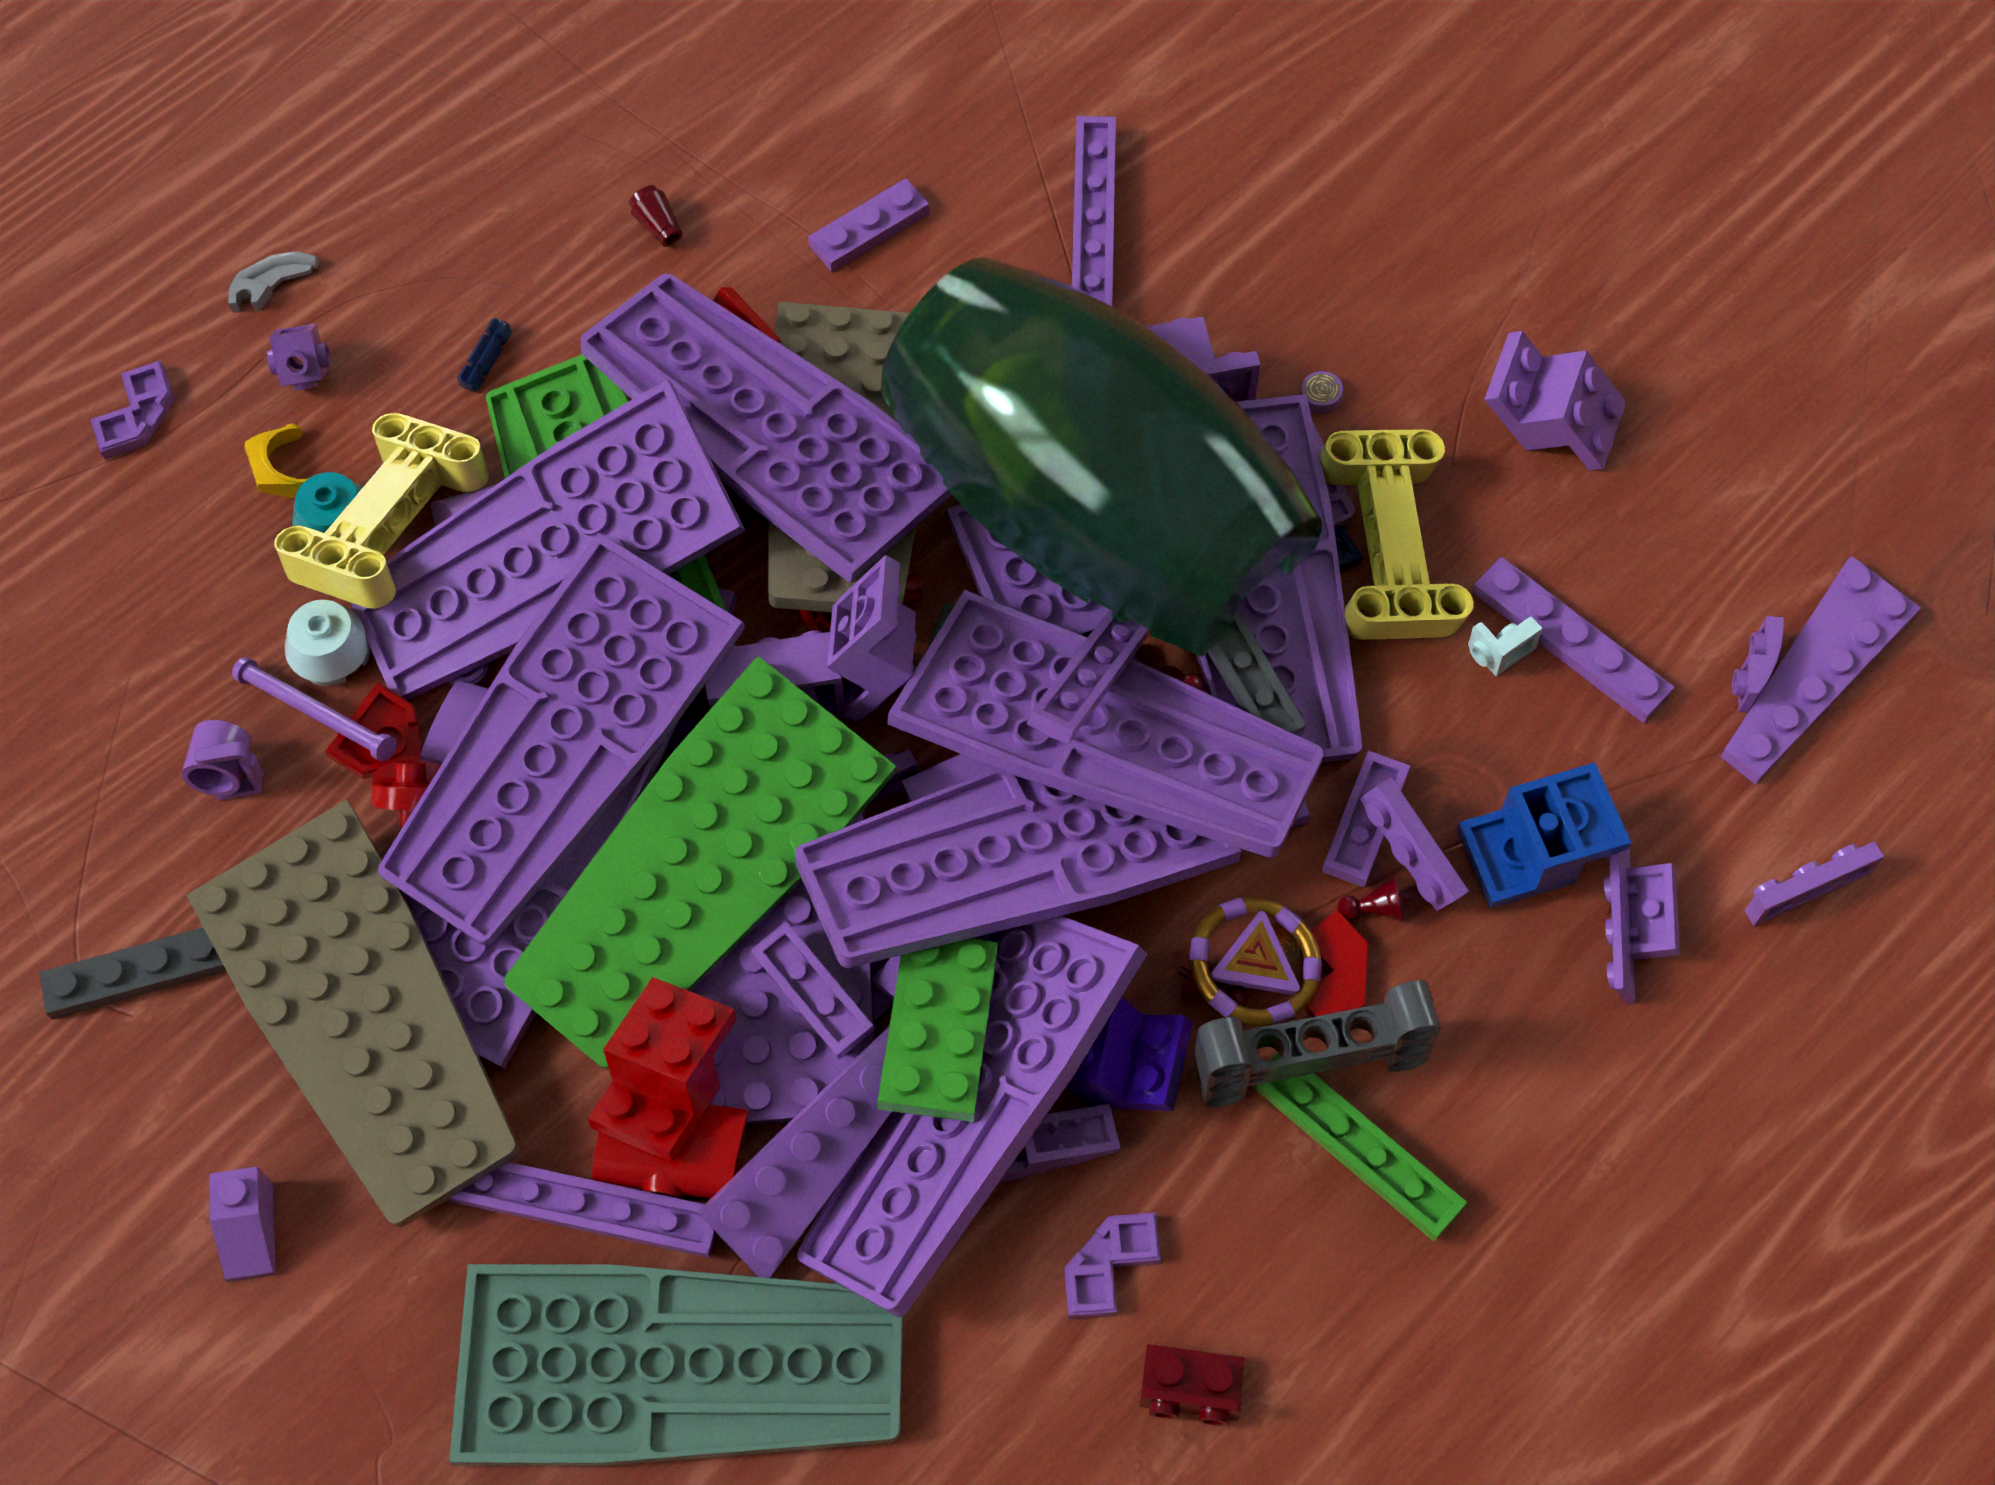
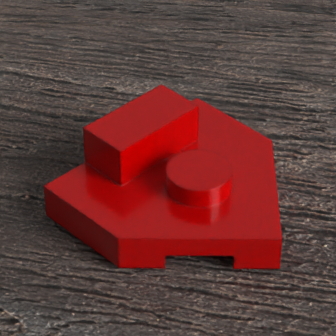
[325,682,423,779]

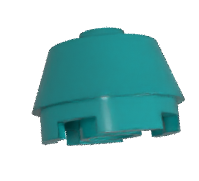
[292,472,363,533]

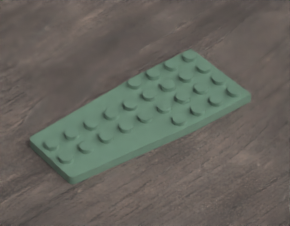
[449,1264,903,1466]

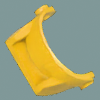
[244,424,309,498]

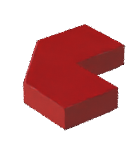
[1304,910,1368,1017]

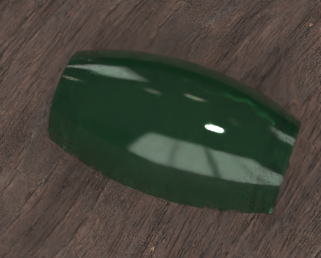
[881,257,1322,657]

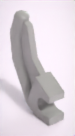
[228,251,319,312]

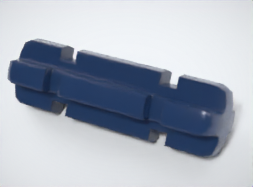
[457,318,512,392]

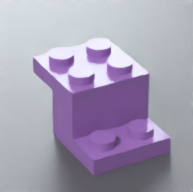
[1119,316,1260,409]
[1484,331,1626,470]
[827,555,917,723]

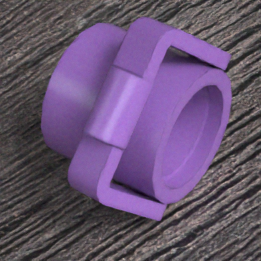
[181,720,264,800]

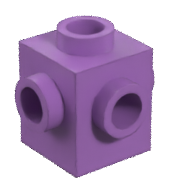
[267,324,331,390]

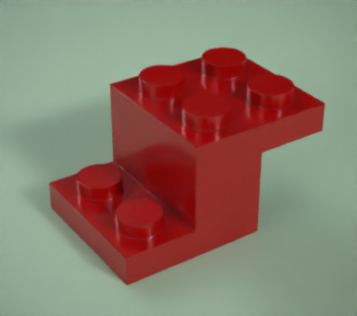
[587,977,737,1162]

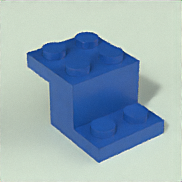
[1456,762,1632,909]

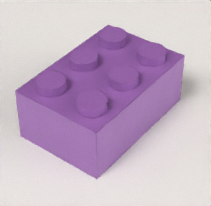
[705,631,847,719]

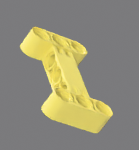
[274,413,489,609]
[1320,429,1474,640]

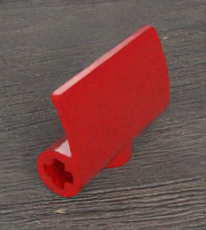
[592,1104,749,1198]

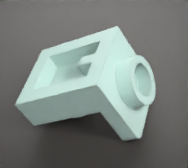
[1468,616,1543,677]

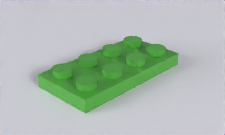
[877,939,998,1122]

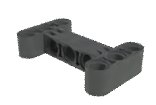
[1193,980,1441,1108]

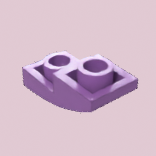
[1732,616,1784,713]
[420,680,488,766]

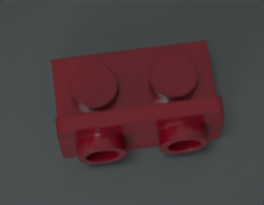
[1139,1344,1245,1426]

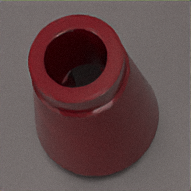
[629,185,683,247]

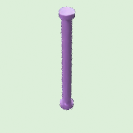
[232,657,397,762]

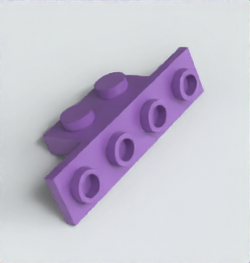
[1604,828,1680,1004]

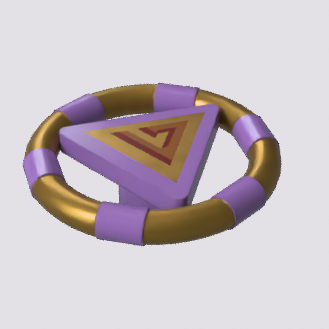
[1189,897,1322,1027]

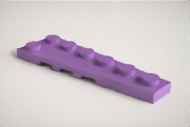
[1720,555,1921,785]
[697,1025,892,1278]

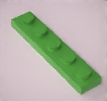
[1251,1052,1467,1242]

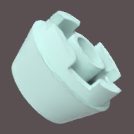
[284,600,371,686]

